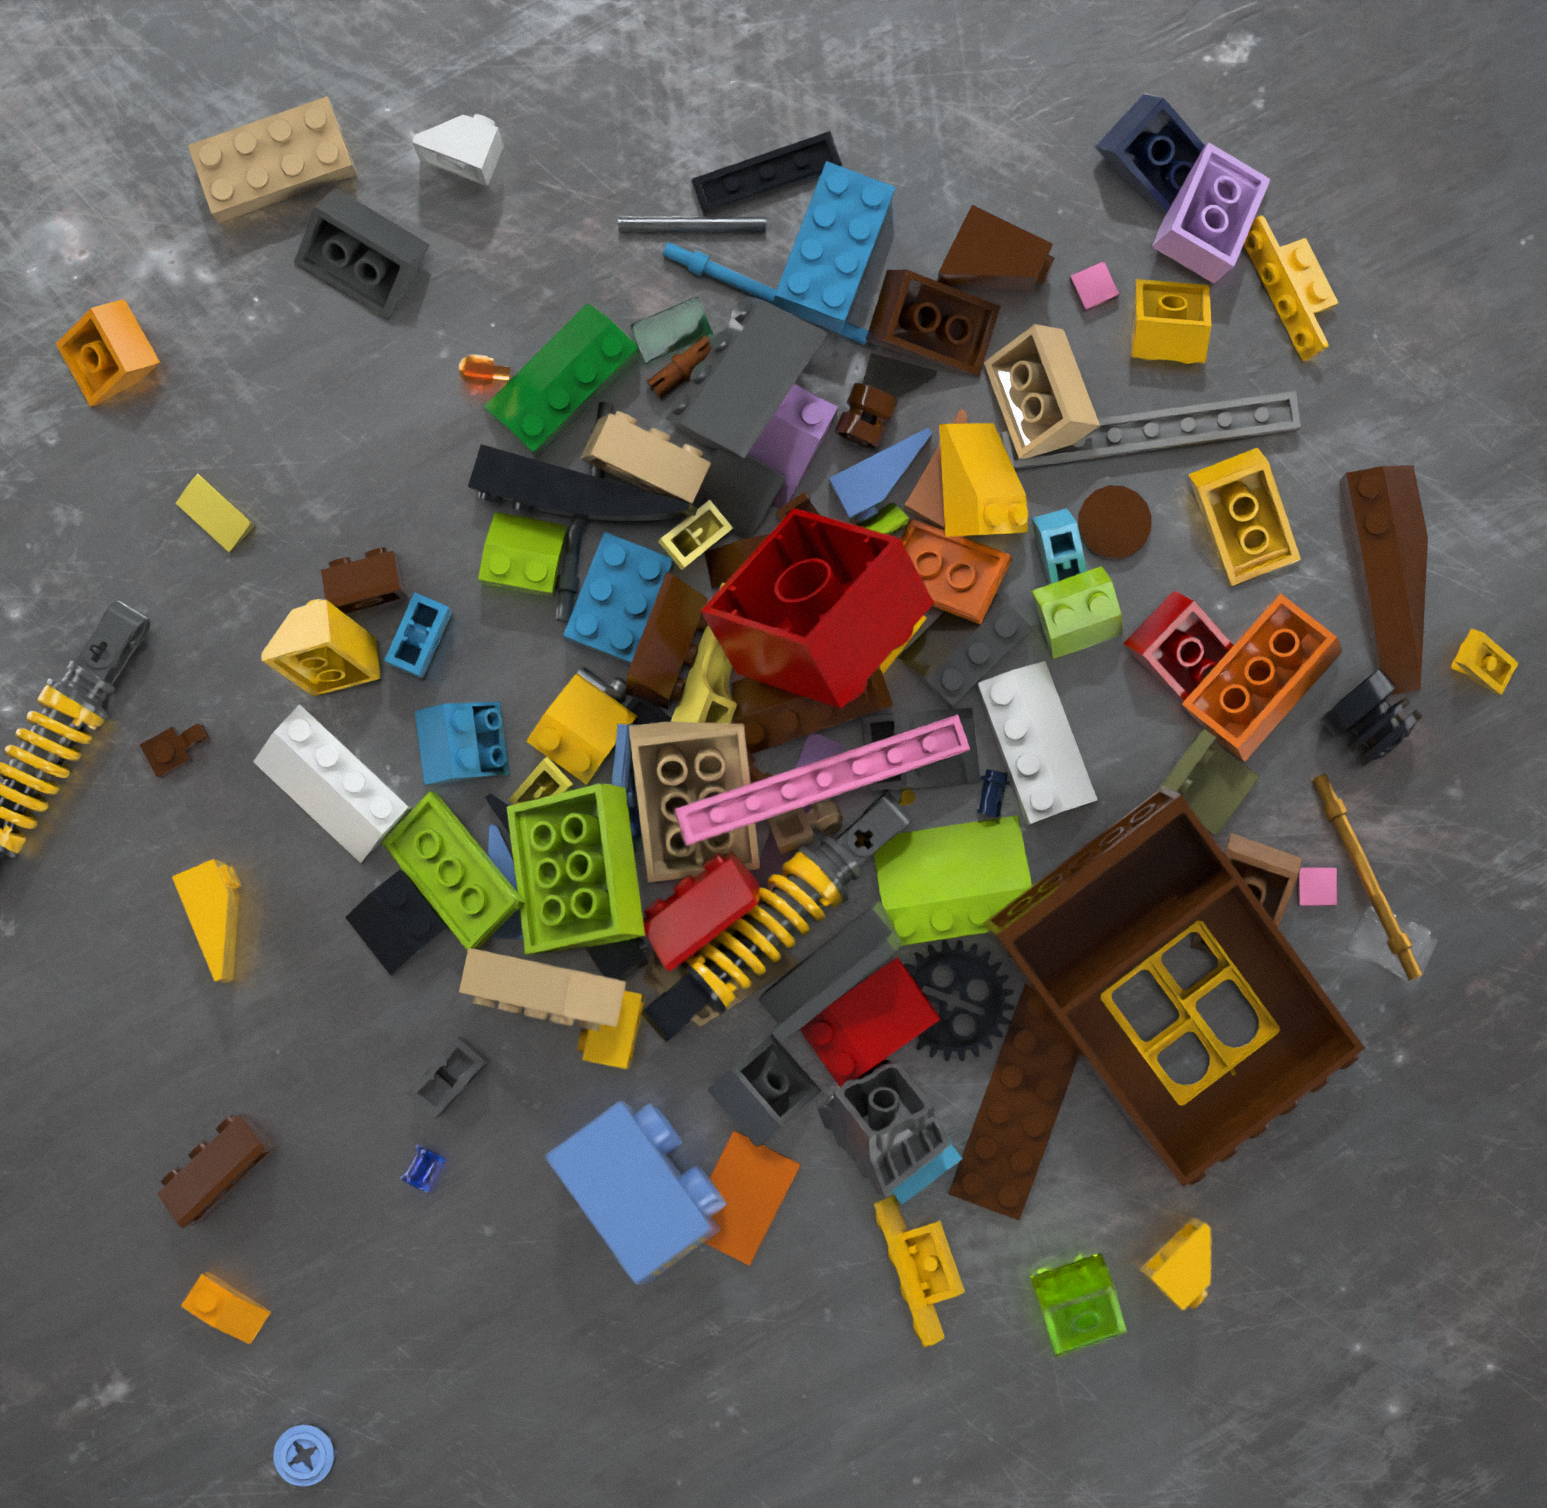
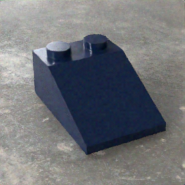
[1095,93,1205,216]

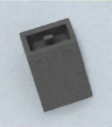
[861,708,981,794]

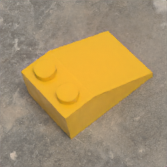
[939,423,1028,537]
[1188,447,1301,586]
[172,859,241,983]

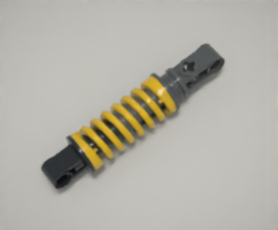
[0,600,151,860]
[640,791,913,1042]

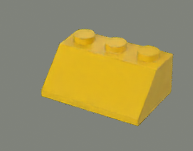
[261,599,381,697]
[1140,1218,1211,1310]

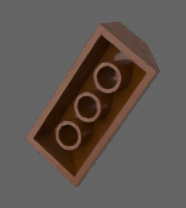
[732,666,893,754]

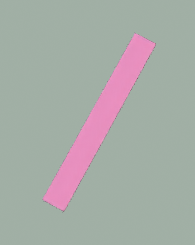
[674,715,970,846]

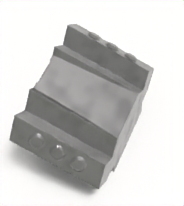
[817,1059,950,1196]

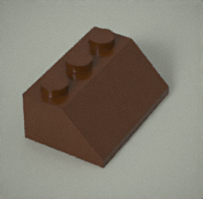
[626,572,708,709]
[157,1114,276,1228]

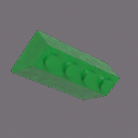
[483,303,640,459]

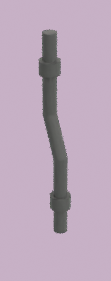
[556,402,613,622]

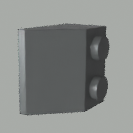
[708,1034,821,1147]

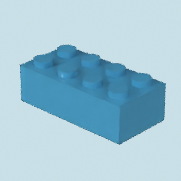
[773,161,896,333]

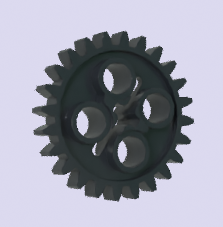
[904,940,1015,1062]

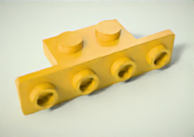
[1243,216,1338,361]
[874,1196,965,1348]

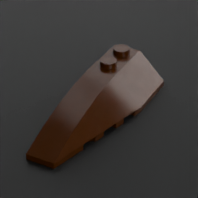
[1340,465,1428,696]

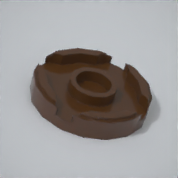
[1077,485,1152,560]

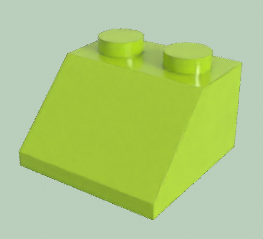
[478,512,568,598]
[1031,566,1123,659]

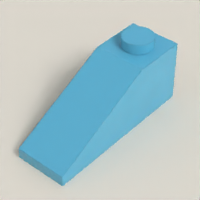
[1031,508,1087,585]

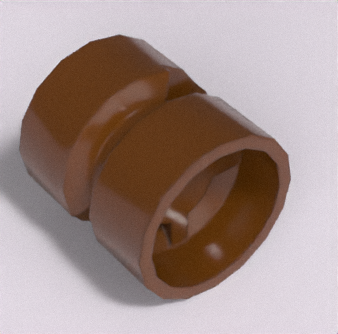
[835,383,898,450]

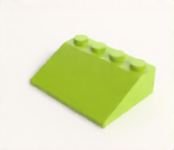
[507,783,645,955]
[873,815,1032,947]

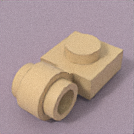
[767,798,843,854]

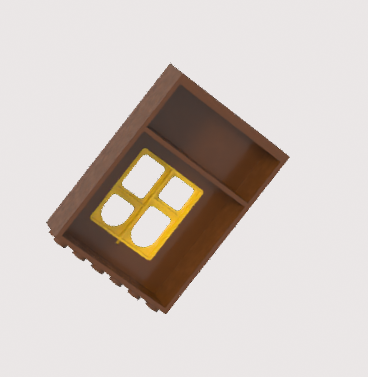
[983,786,1365,1187]

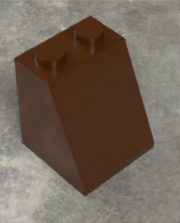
[937,205,1055,292]

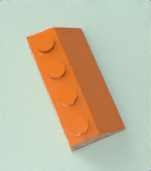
[1182,593,1342,762]

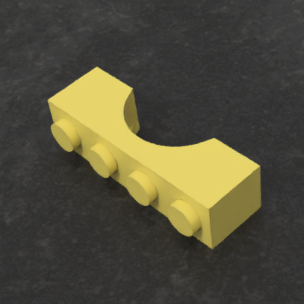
[671,583,737,723]

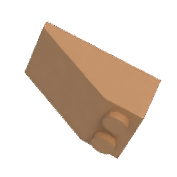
[1190,833,1302,955]

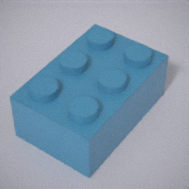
[563,532,675,666]

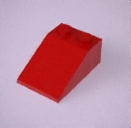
[1123,590,1234,703]
[800,957,941,1088]

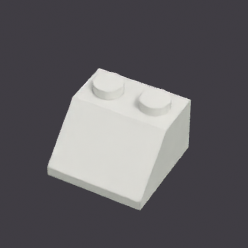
[412,114,504,186]

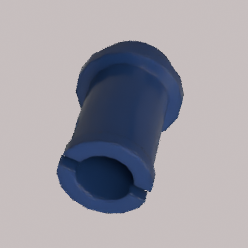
[977,769,1010,818]

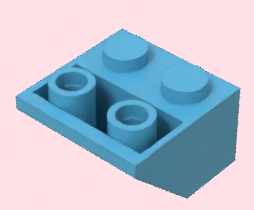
[414,701,510,785]

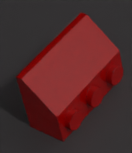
[643,849,760,972]

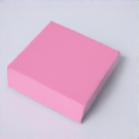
[1070,261,1119,311]
[1298,868,1337,906]

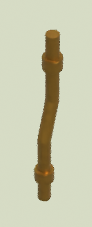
[1312,773,1423,981]

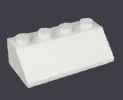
[975,661,1098,827]
[253,704,412,864]

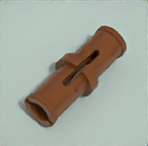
[646,335,711,399]

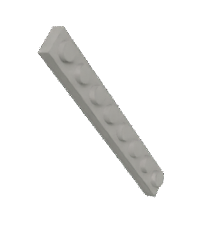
[1001,391,1301,469]

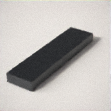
[691,131,842,216]

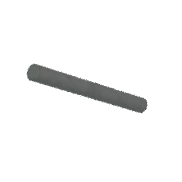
[618,216,766,232]

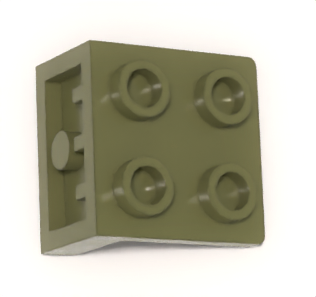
[1156,729,1259,835]

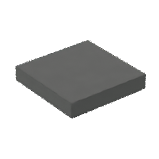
[691,450,788,539]

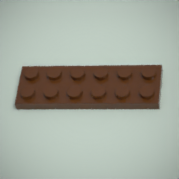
[948,982,1080,1221]

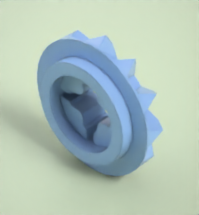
[273,1424,335,1486]

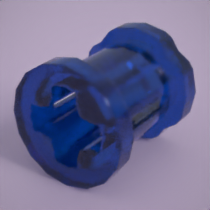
[400,1144,446,1193]

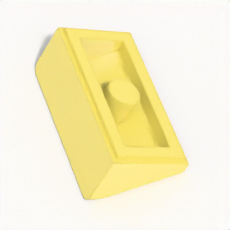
[176,473,255,553]

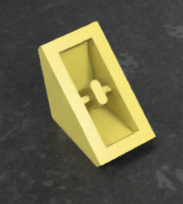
[658,499,733,570]
[508,757,576,805]

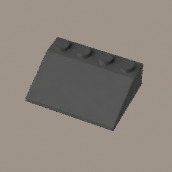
[665,296,827,459]

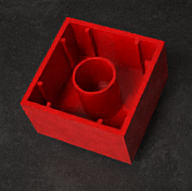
[701,508,934,709]

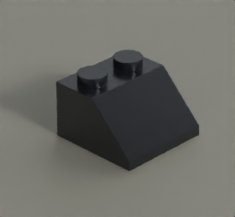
[345,869,450,976]

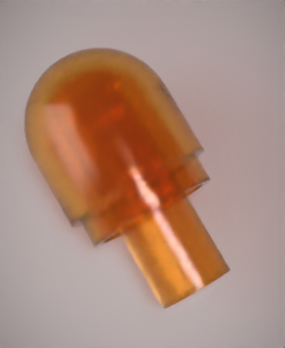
[458,354,511,386]

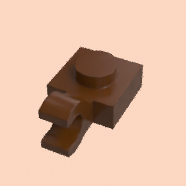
[140,723,210,778]

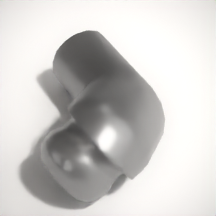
[577,667,627,703]

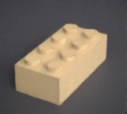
[188,96,357,224]
[459,948,626,1031]

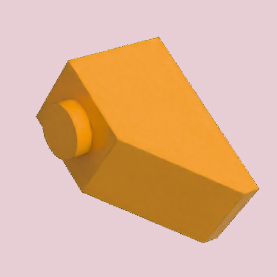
[181,1271,271,1344]

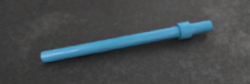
[662,242,868,345]

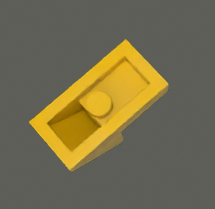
[1451,628,1519,695]

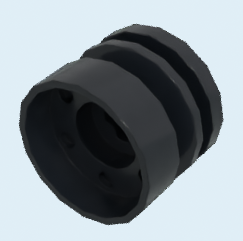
[1320,668,1422,767]

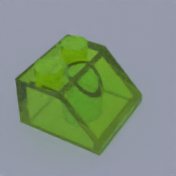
[1030,1253,1127,1357]

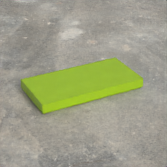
[381,791,525,951]

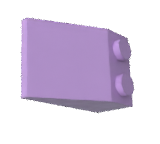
[1152,142,1270,283]
[748,384,838,509]

